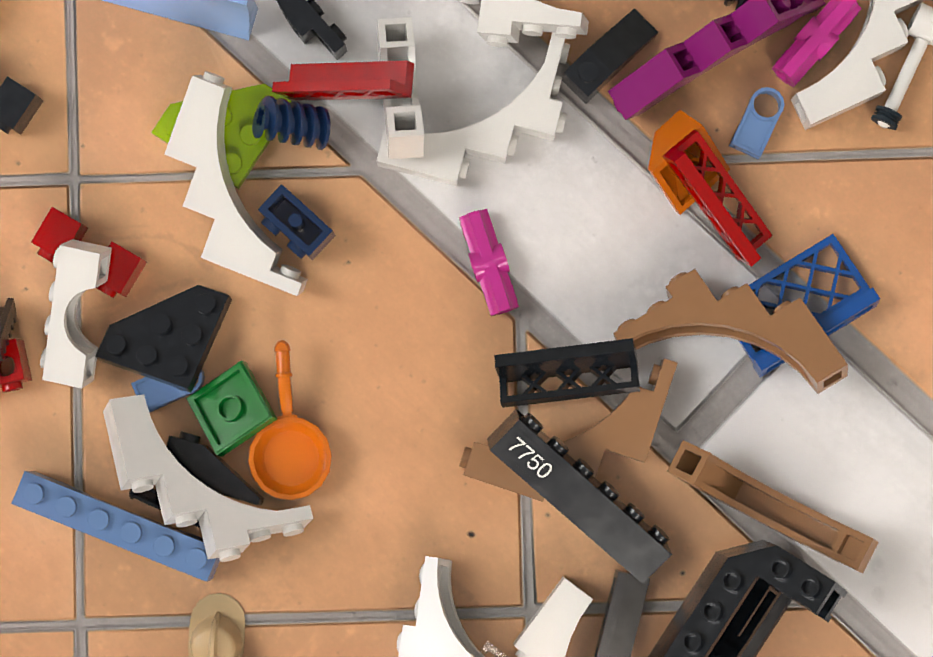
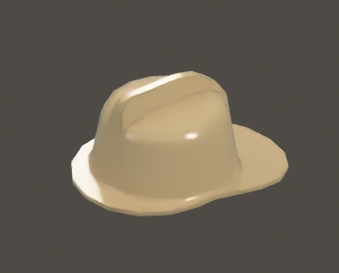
[188,593,246,657]

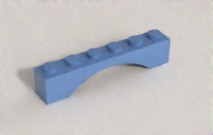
[11,471,220,582]

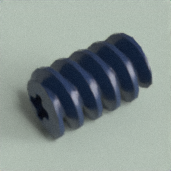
[252,96,331,150]

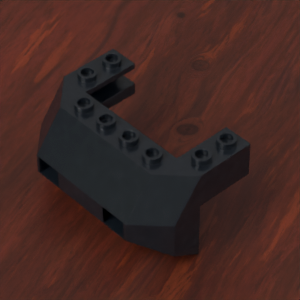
[648,540,848,657]

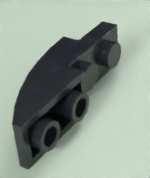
[276,0,348,60]

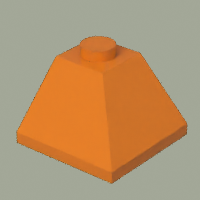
[648,110,730,215]

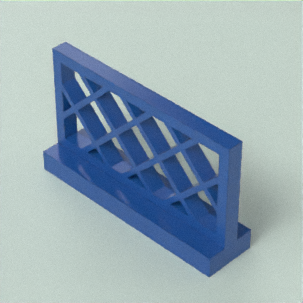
[738,234,880,378]

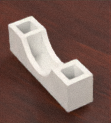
[377,17,424,159]
[40,239,112,389]

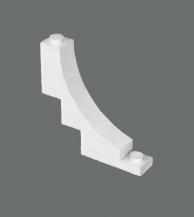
[164,71,308,296]

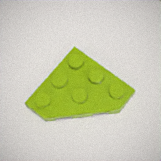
[151,83,291,189]

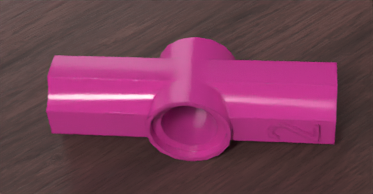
[772,0,862,88]
[459,209,519,316]

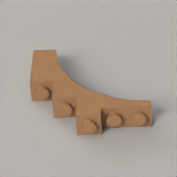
[613,269,848,394]

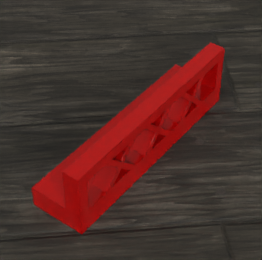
[272,60,414,100]
[662,129,773,267]

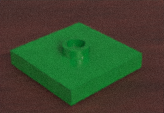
[186,360,277,457]

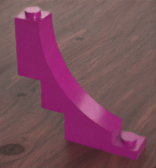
[608,0,826,120]

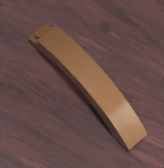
[667,440,879,574]

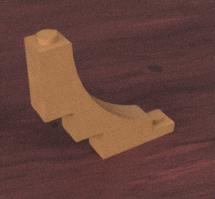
[459,358,678,502]

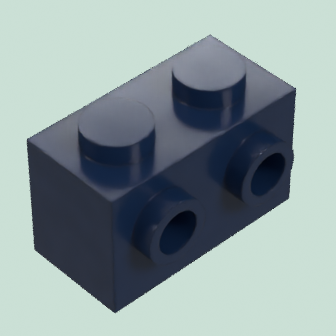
[258,184,336,261]

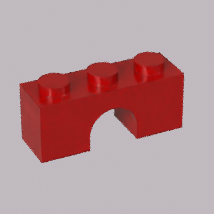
[31,207,147,298]

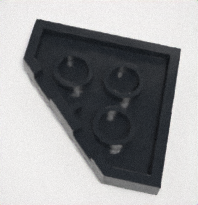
[95,285,232,393]

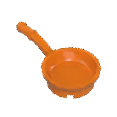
[248,340,332,500]

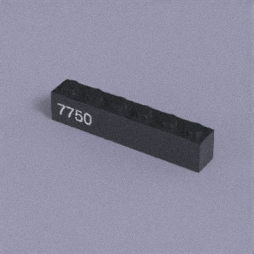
[487,409,672,584]

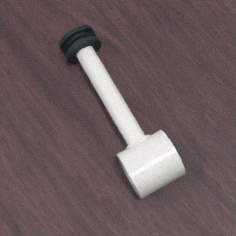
[871,2,933,130]

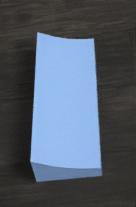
[102,0,258,41]

